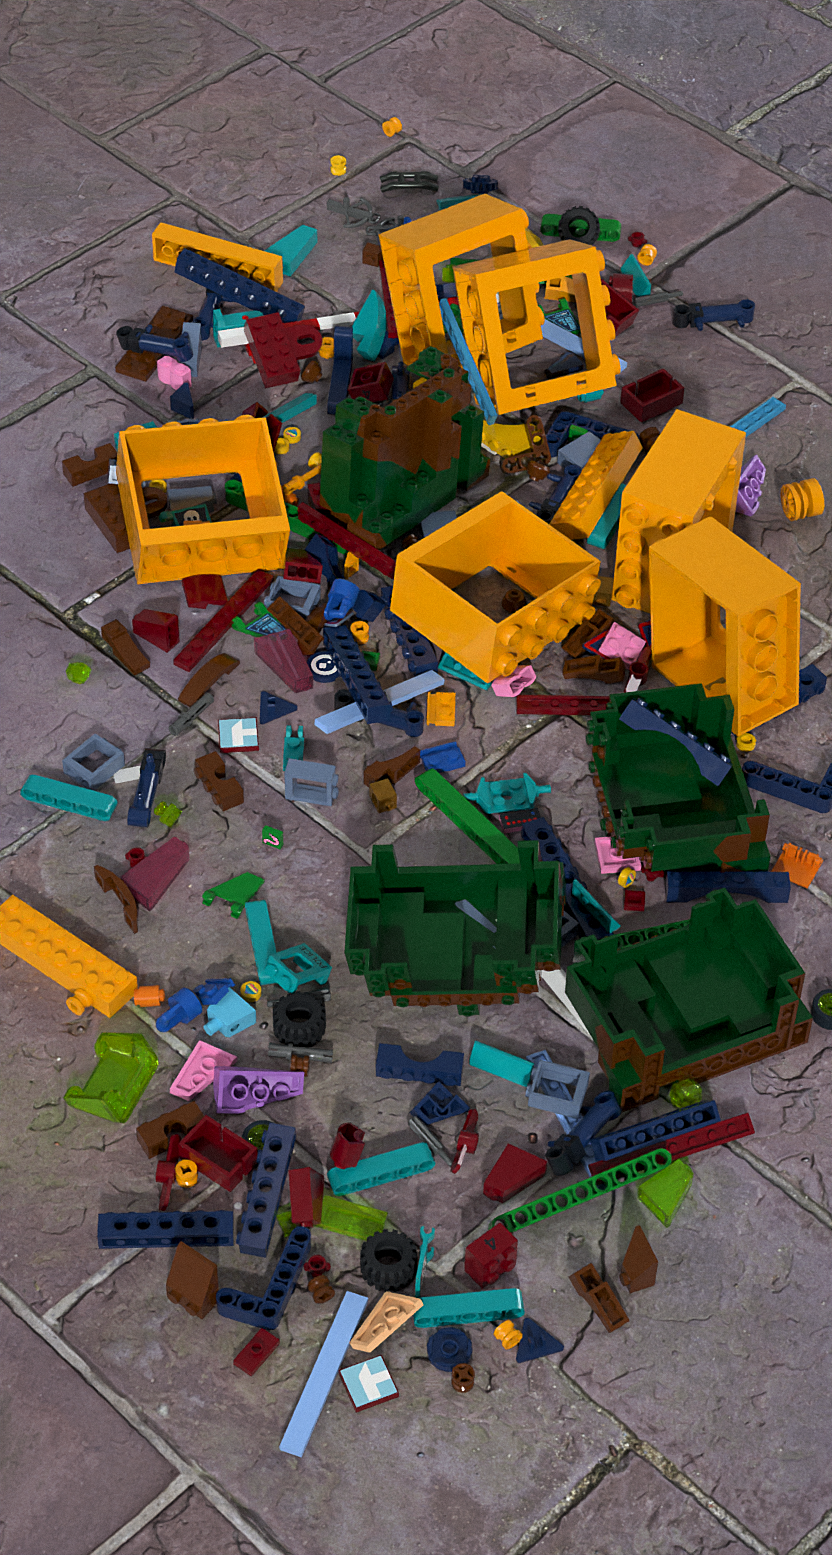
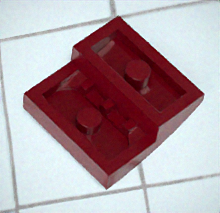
[181,574,228,609]

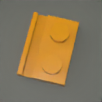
[427,692,456,726]

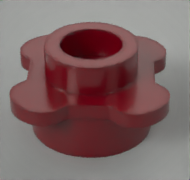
[628,232,647,247]
[125,847,149,868]
[641,866,665,882]
[304,1255,331,1278]

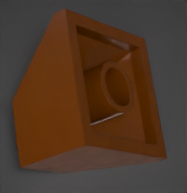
[619,1225,658,1293]

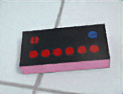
[499,808,541,834]

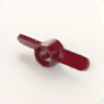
[623,646,652,693]
[450,1109,479,1174]
[156,1134,181,1212]

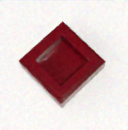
[624,890,645,912]

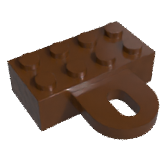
[83,483,167,553]

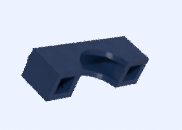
[376,1043,464,1086]

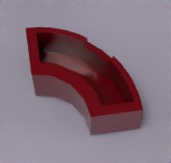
[609,273,633,304]
[329,1122,365,1169]

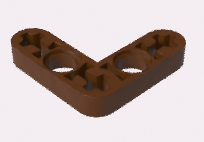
[500,415,551,475]

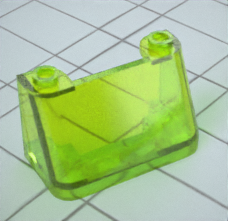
[63,1032,158,1123]

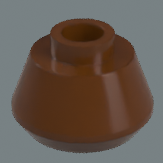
[301,361,323,383]
[527,460,550,482]
[501,589,527,613]

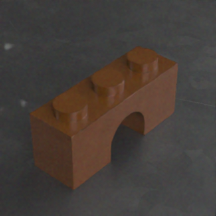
[62,443,117,487]
[194,751,244,811]
[136,1101,204,1159]

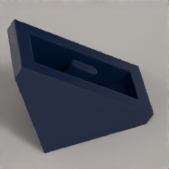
[170,383,194,419]

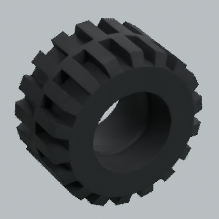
[558,206,600,246]
[273,991,326,1047]
[360,1229,417,1292]

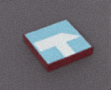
[218,717,259,753]
[338,1355,399,1413]

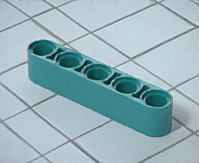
[587,483,627,550]
[20,774,118,821]
[245,900,277,986]
[327,1142,436,1196]
[413,1288,525,1328]

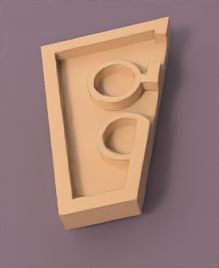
[349,1291,424,1353]

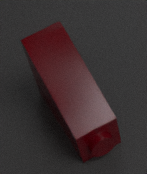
[283,548,323,584]
[132,609,180,653]
[483,1143,547,1203]
[288,1167,325,1229]

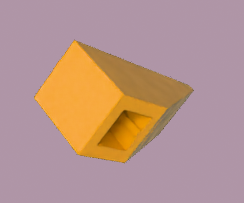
[544,276,576,302]

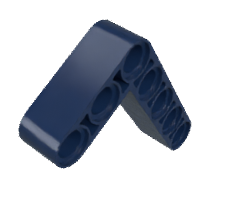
[327,326,353,415]
[546,412,640,457]
[742,761,832,813]
[216,1226,311,1330]

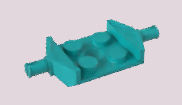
[463,773,551,814]

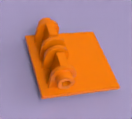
[771,842,823,889]

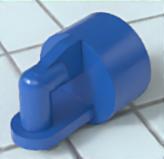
[324,578,360,621]
[156,987,203,1032]

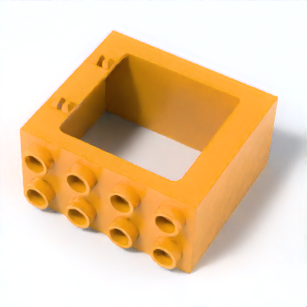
[379,194,545,369]
[452,239,621,415]
[612,409,746,614]
[116,415,290,584]
[390,491,601,684]
[649,516,801,737]

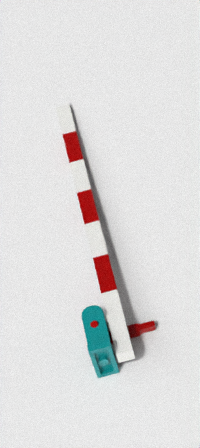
[213,292,500,364]

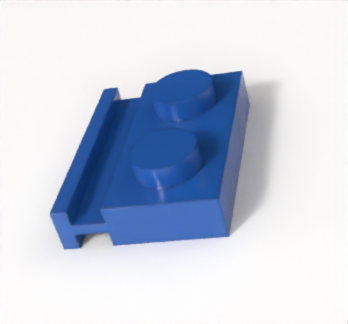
[420,741,466,773]
[193,978,235,1005]

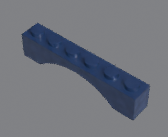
[304,534,386,622]
[619,698,733,786]
[665,871,791,903]

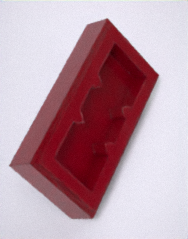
[233,1328,280,1377]

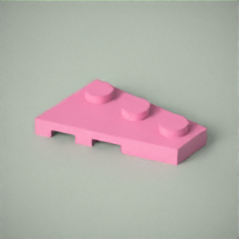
[170,1040,238,1101]

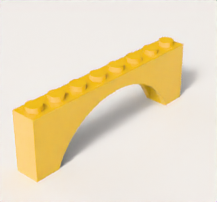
[413,378,542,465]

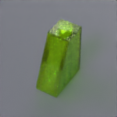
[638,1159,694,1228]

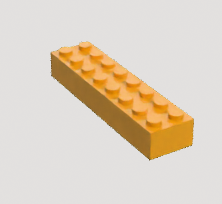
[152,222,283,292]
[549,431,643,540]
[0,895,138,1018]

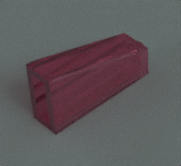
[254,629,313,694]
[121,836,189,912]

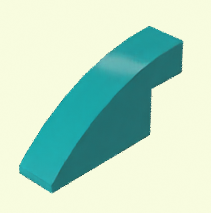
[352,290,386,362]

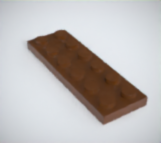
[115,306,193,382]

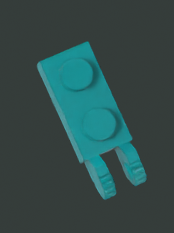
[283,725,304,771]

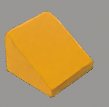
[344,552,359,579]

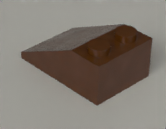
[166,1241,219,1320]

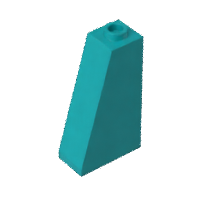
[264,225,318,277]

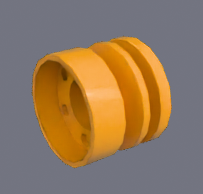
[780,478,825,521]

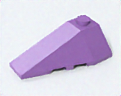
[735,454,766,516]
[213,1066,304,1114]

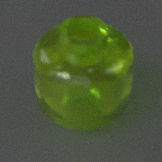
[669,1078,702,1109]

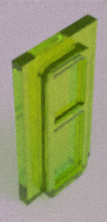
[313,1195,388,1241]

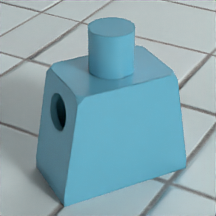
[203,987,256,1037]

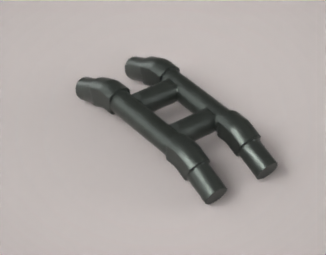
[380,171,439,193]

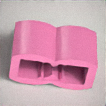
[157,355,192,390]
[491,665,536,697]

